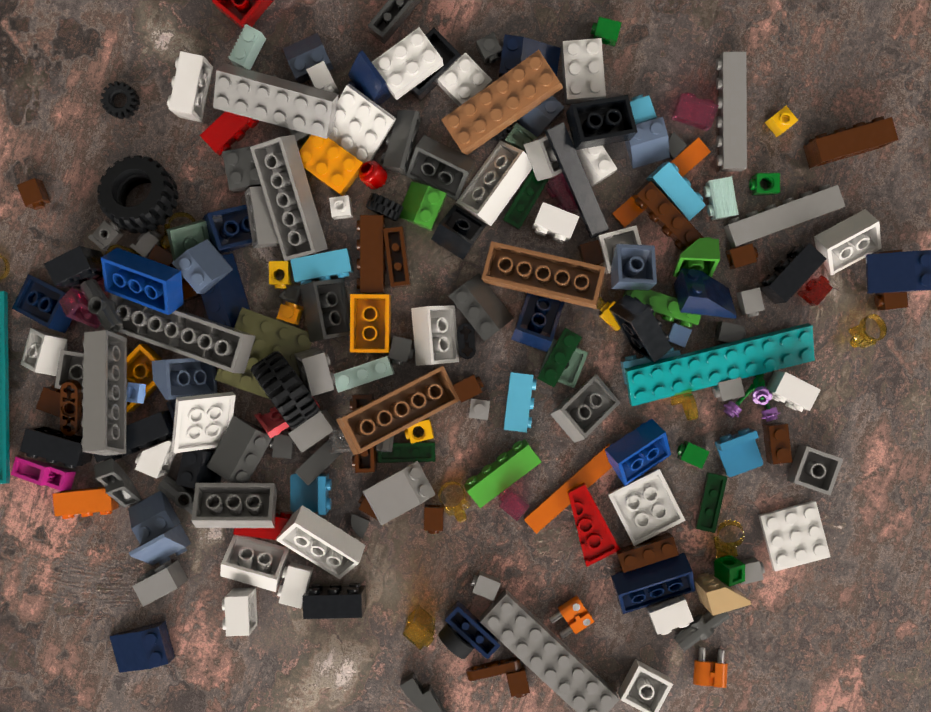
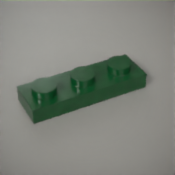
[503,170,549,230]
[537,328,582,388]
[378,442,436,463]
[695,472,728,533]

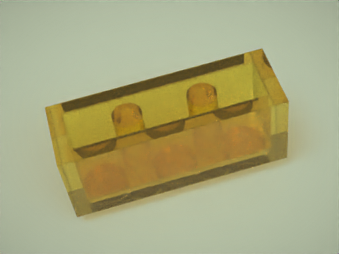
[402,605,436,650]

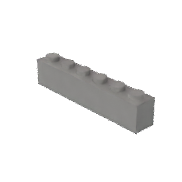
[716,52,747,172]
[724,184,846,248]

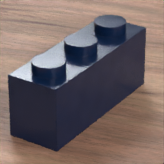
[445,601,501,660]

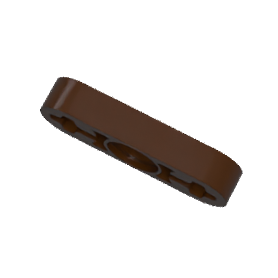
[60,379,82,436]
[466,657,522,681]

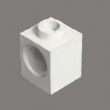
[329,195,353,220]

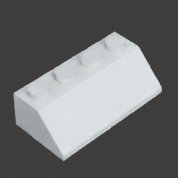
[456,140,532,226]
[276,505,366,579]

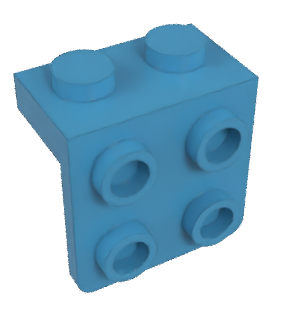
[714,427,763,477]
[290,473,332,515]

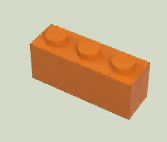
[52,486,119,519]

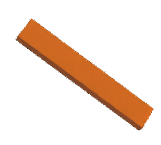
[611,137,711,228]
[523,443,612,534]

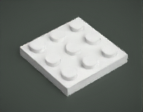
[329,84,396,163]
[171,392,236,453]
[608,468,686,546]
[758,501,830,571]

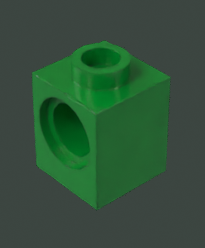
[590,17,622,47]
[749,173,780,195]
[677,441,710,469]
[714,554,745,587]

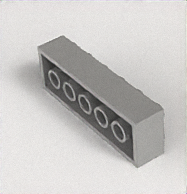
[213,63,339,139]
[250,135,328,261]
[81,330,127,456]

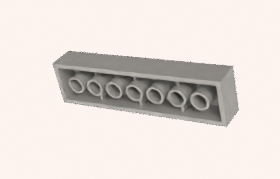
[101,293,256,374]
[480,589,620,712]

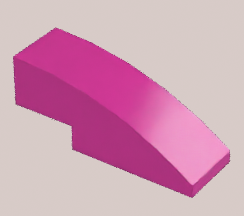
[11,456,76,491]

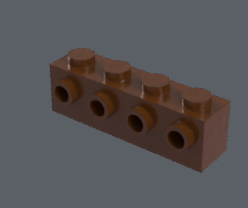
[632,181,703,251]
[357,215,385,294]
[350,393,377,473]

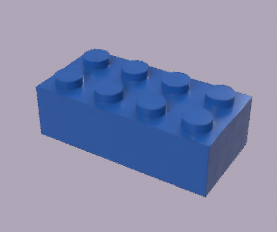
[101,248,184,315]

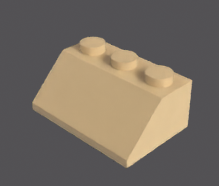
[694,573,751,616]

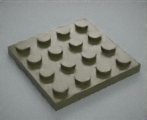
[214,307,312,399]

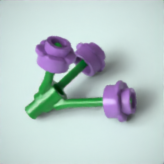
[724,373,780,422]

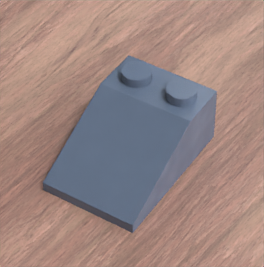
[129,524,191,565]

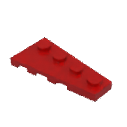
[567,483,620,567]

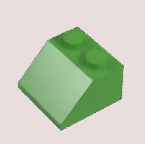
[399,181,447,231]
[673,237,720,277]

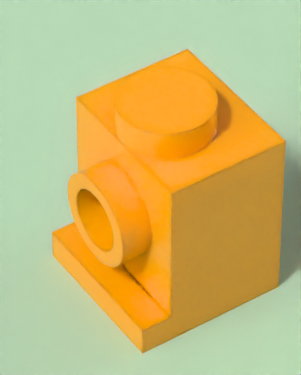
[276,301,304,325]

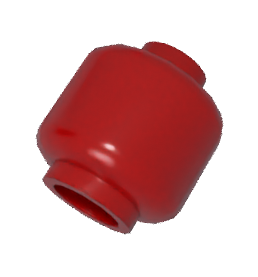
[359,161,388,190]

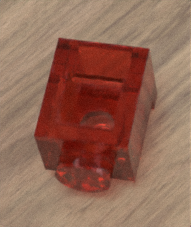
[797,275,833,306]

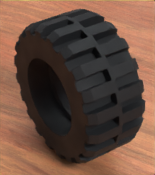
[97,155,179,234]
[250,351,319,429]

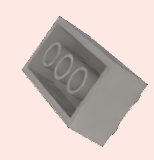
[191,483,277,528]

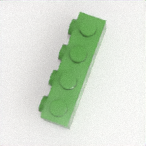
[623,290,701,328]
[464,439,542,508]

